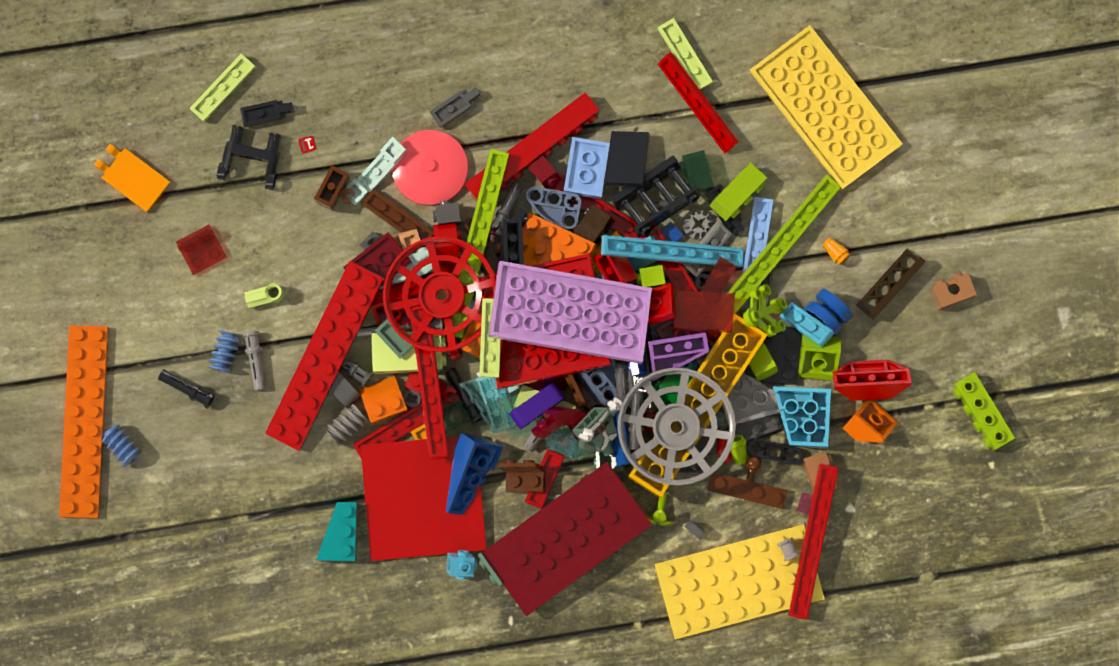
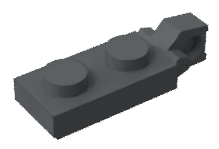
[430,87,481,128]

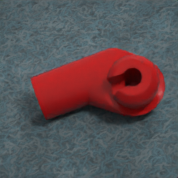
[716,438,733,463]

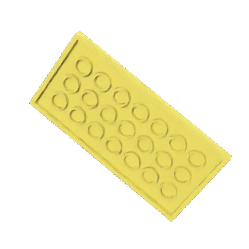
[750,25,903,190]
[654,524,825,639]

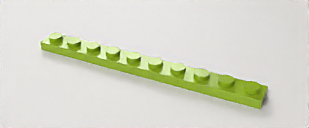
[451,149,509,339]
[707,175,841,329]

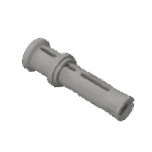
[242,331,266,390]

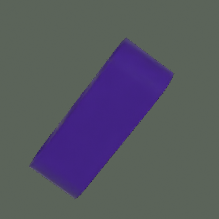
[509,382,566,430]

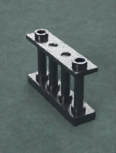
[611,155,701,238]

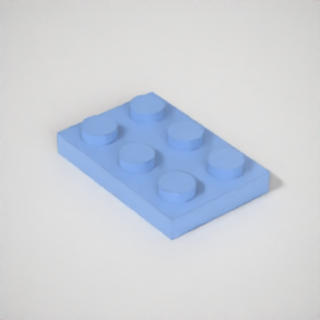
[563,137,610,199]

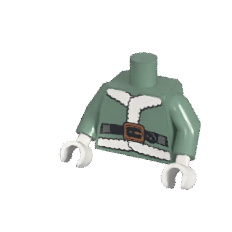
[572,397,623,456]

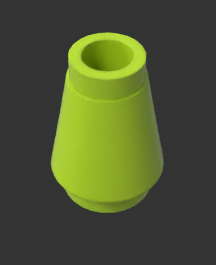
[730,435,747,465]

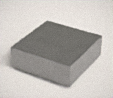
[684,521,704,539]

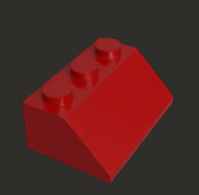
[371,276,423,327]

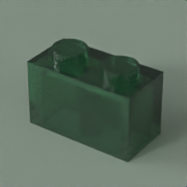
[679,150,714,193]

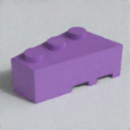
[648,333,709,381]

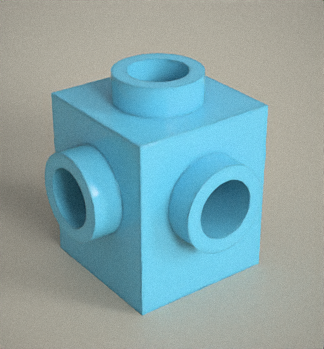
[446,550,477,579]

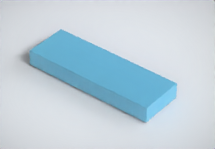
[779,302,834,347]

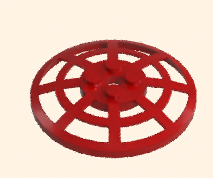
[383,236,496,352]

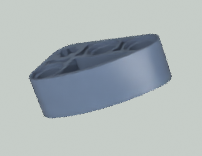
[527,187,582,231]
[575,359,620,408]

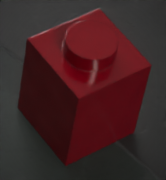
[528,156,561,189]

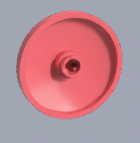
[392,130,468,206]

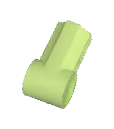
[244,283,284,309]

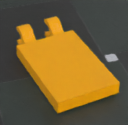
[94,144,170,213]

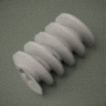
[325,404,367,446]

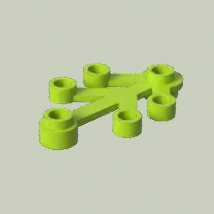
[743,284,787,337]

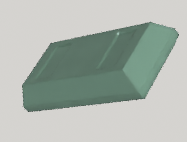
[374,319,414,359]

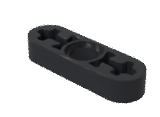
[747,439,803,465]

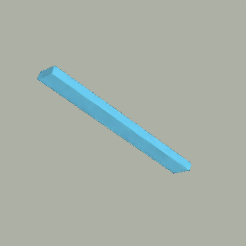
[601,235,744,268]

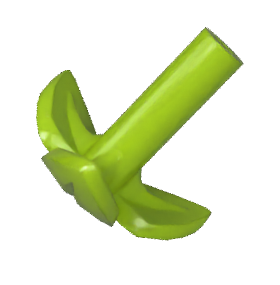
[646,494,675,526]

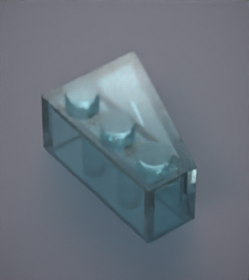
[459,377,517,433]

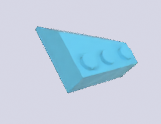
[773,386,832,449]

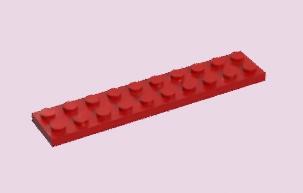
[265,261,385,451]

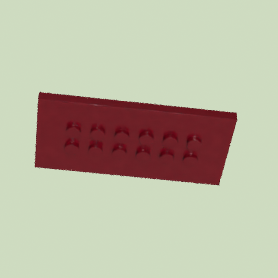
[482,462,652,617]

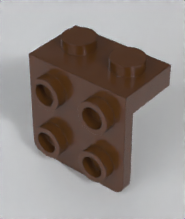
[565,374,605,411]

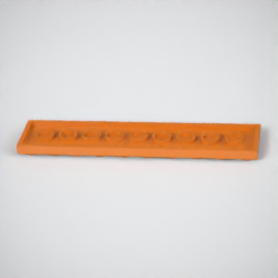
[59,325,109,519]

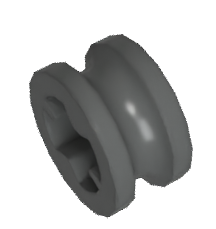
[404,390,421,408]

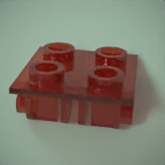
[176,224,227,275]

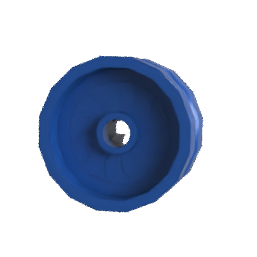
[804,288,853,336]

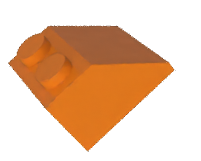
[359,376,408,425]

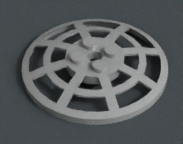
[618,368,736,486]

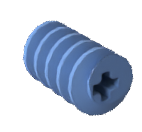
[207,330,241,373]
[101,424,141,467]

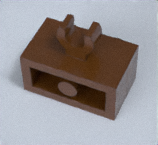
[314,165,355,211]

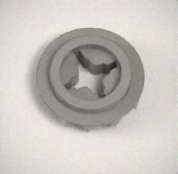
[683,209,714,240]

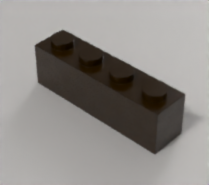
[572,205,615,251]

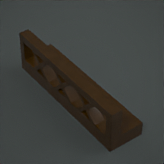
[856,249,926,320]

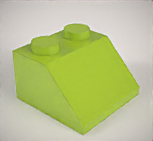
[798,334,841,381]

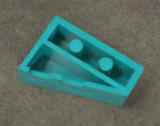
[316,502,358,562]

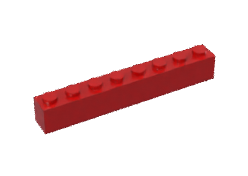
[465,92,599,202]

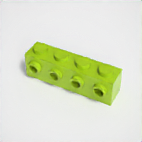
[952,372,1015,451]

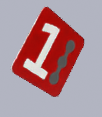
[298,136,316,153]

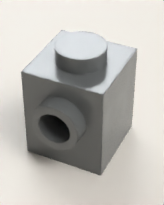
[433,201,461,225]

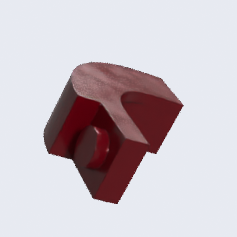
[531,407,587,441]

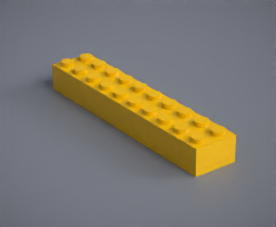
[628,314,767,499]

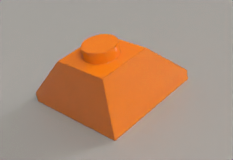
[843,400,899,443]

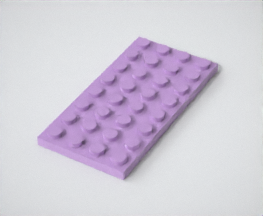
[488,261,652,364]

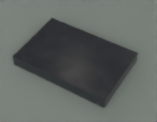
[605,131,650,186]

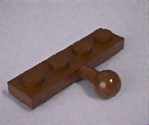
[707,456,787,509]

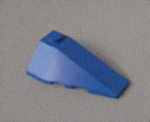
[446,433,503,515]

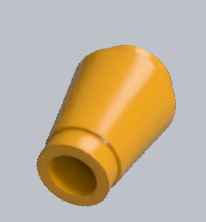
[822,237,851,265]

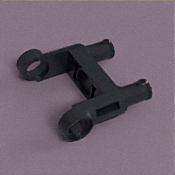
[217,125,281,190]

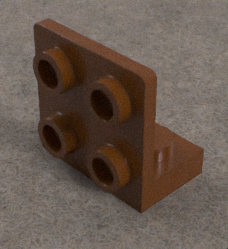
[499,460,546,493]

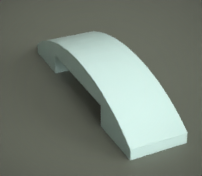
[345,137,407,206]

